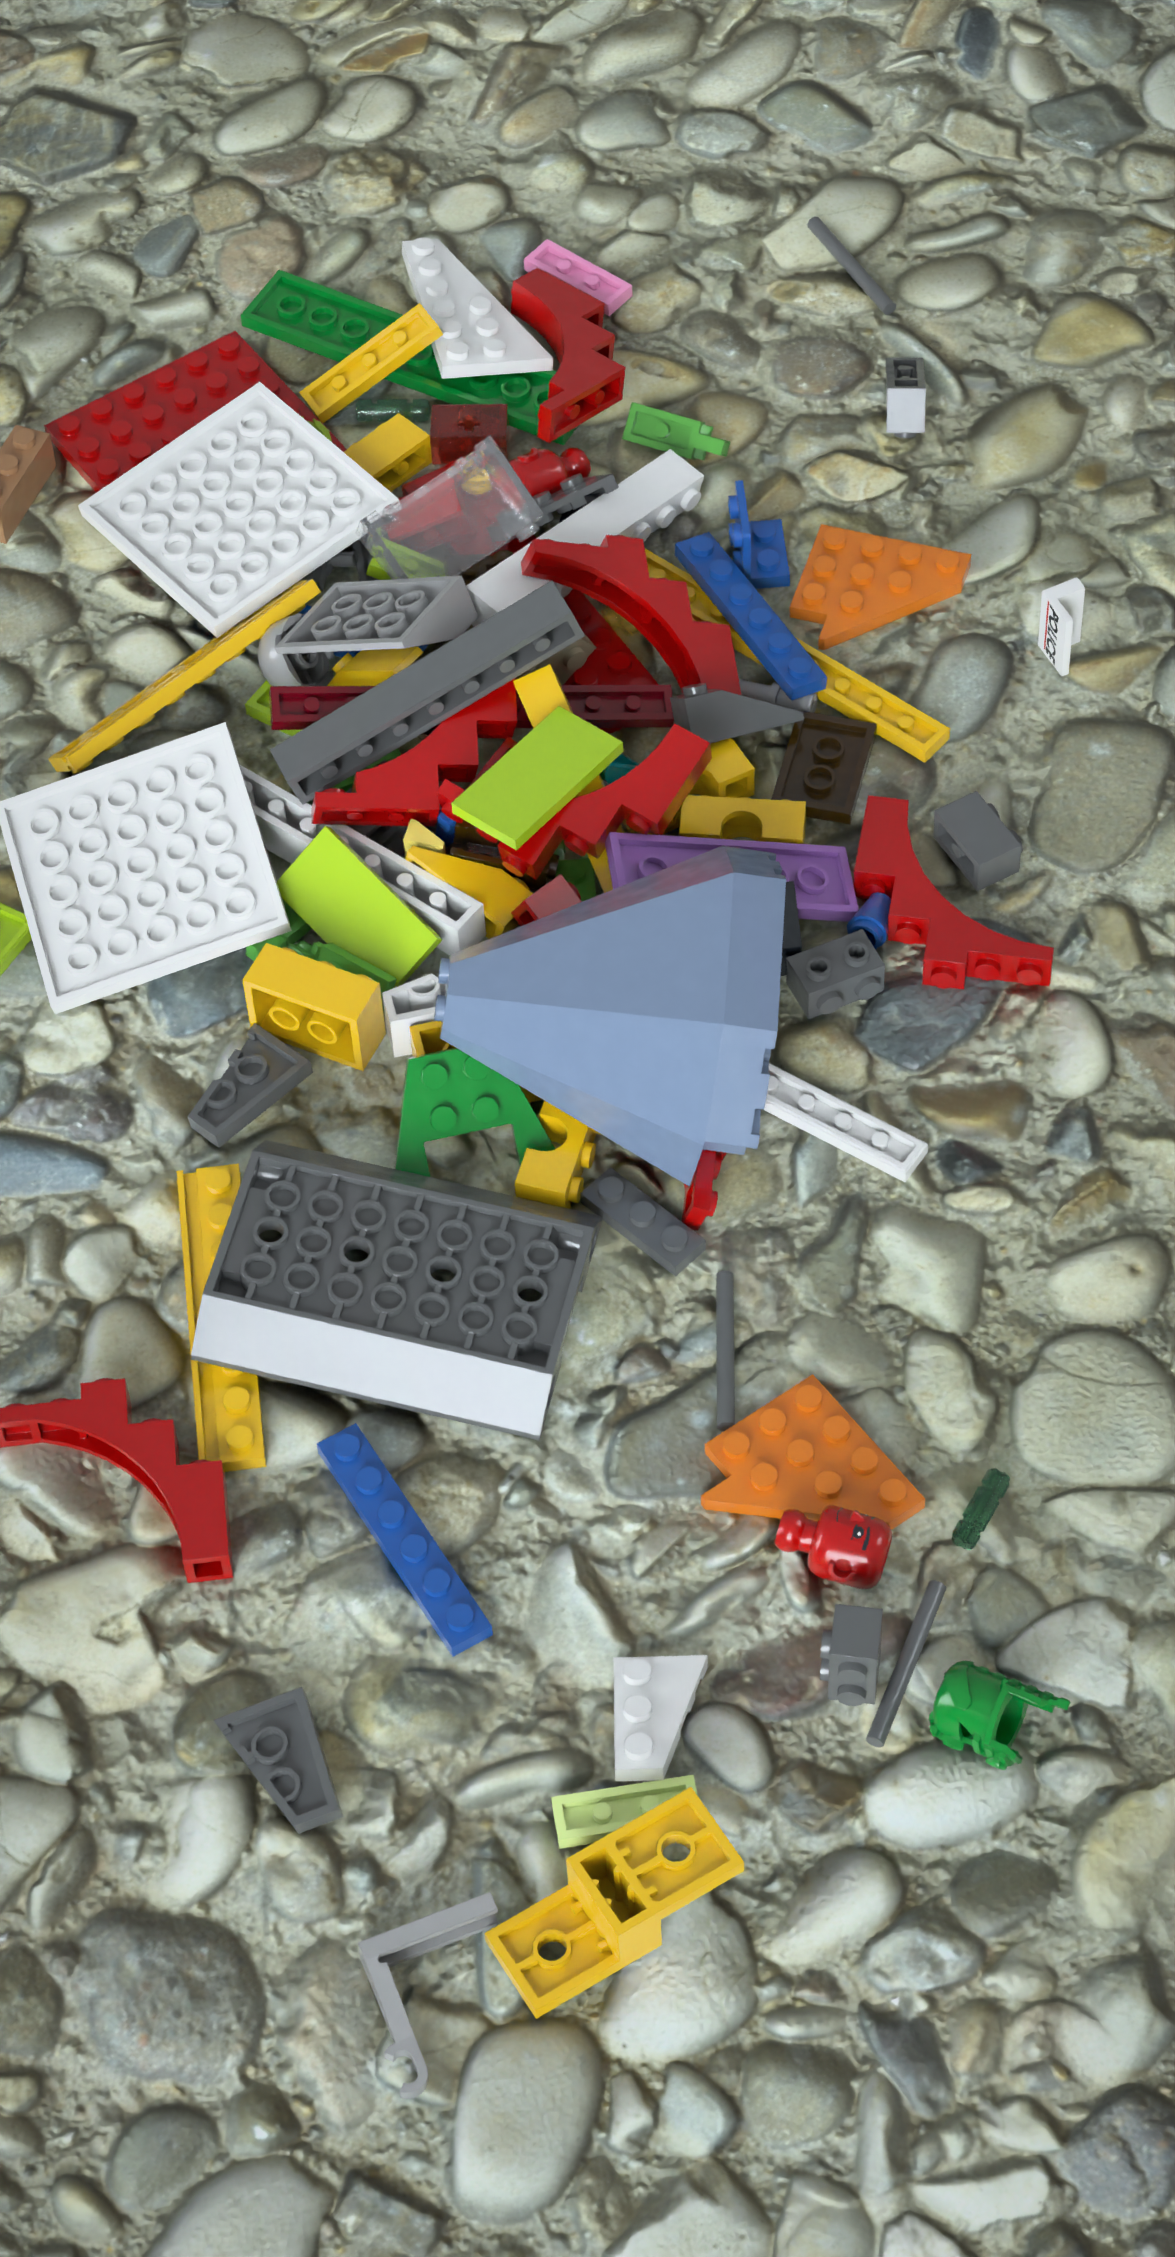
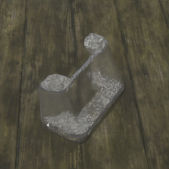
[355,435,544,579]

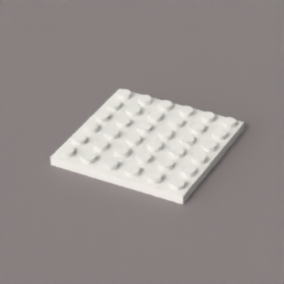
[78,382,401,638]
[0,722,292,1014]

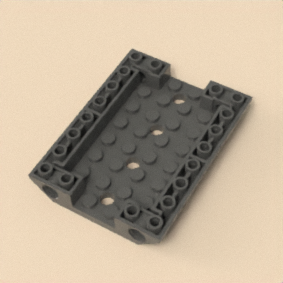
[191,1140,603,1441]

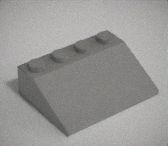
[274,576,478,654]

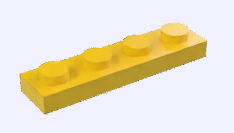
[299,303,443,423]

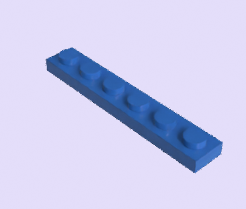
[674,532,827,701]
[317,1423,493,1657]

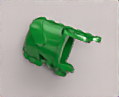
[928,1660,1070,1770]

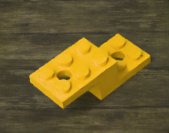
[484,1787,744,2019]

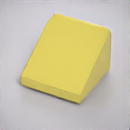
[403,819,446,858]

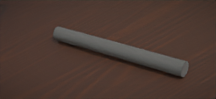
[807,217,896,315]
[716,1271,735,1431]
[866,1580,946,1748]

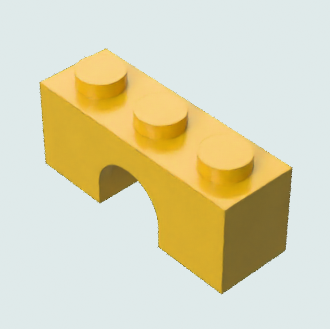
[648,738,755,835]
[679,795,806,844]
[515,1100,602,1209]

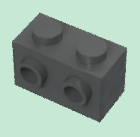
[933,791,1023,891]
[786,929,885,1019]
[820,1604,883,1706]

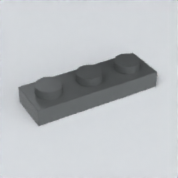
[580,1167,706,1277]

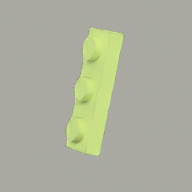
[551,1775,698,1849]

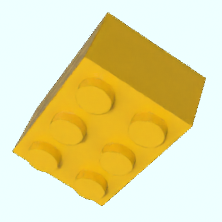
[242,943,386,1071]

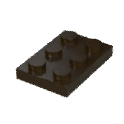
[771,710,877,825]

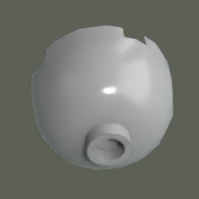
[258,613,334,686]

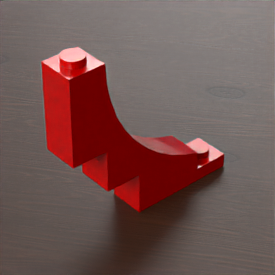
[511,268,626,443]
[311,678,517,827]

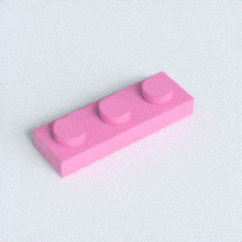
[524,239,633,316]

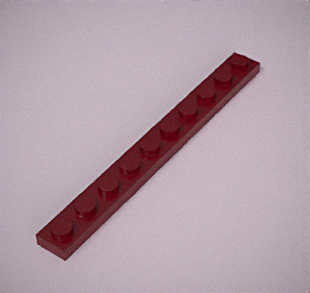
[269,685,674,730]

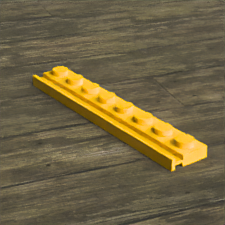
[48,579,321,774]
[176,1163,266,1472]

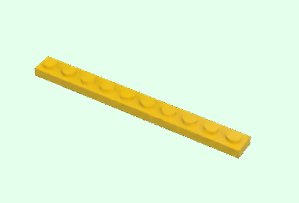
[645,548,950,763]

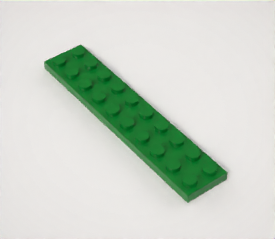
[241,270,578,446]

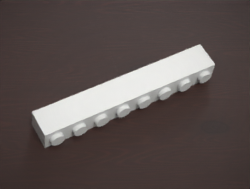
[466,449,704,627]
[240,765,486,955]

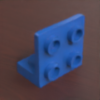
[728,480,790,589]

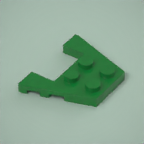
[395,1048,555,1177]

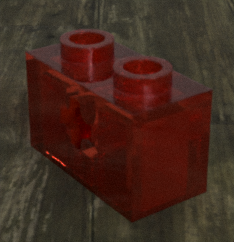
[430,404,509,465]

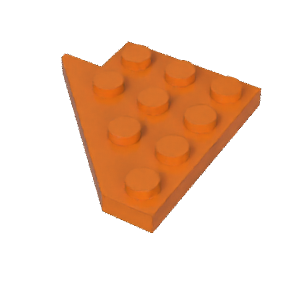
[789,524,972,650]
[701,1374,925,1530]

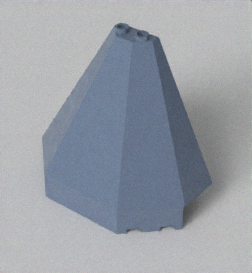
[434,845,786,1187]

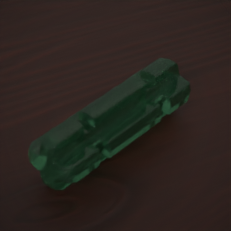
[356,399,430,422]
[952,1468,1010,1550]

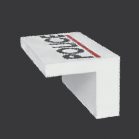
[1038,577,1085,676]

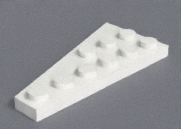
[402,238,553,379]

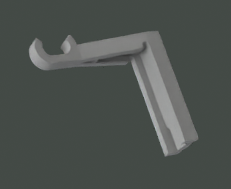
[358,1892,498,2099]

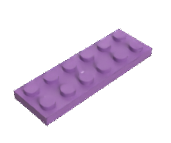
[605,832,859,922]

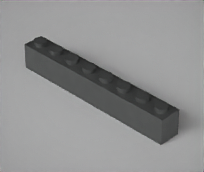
[270,581,585,805]

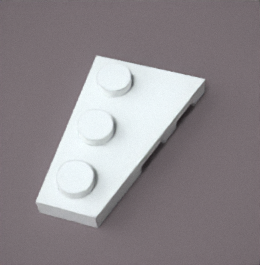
[613,1655,708,1781]

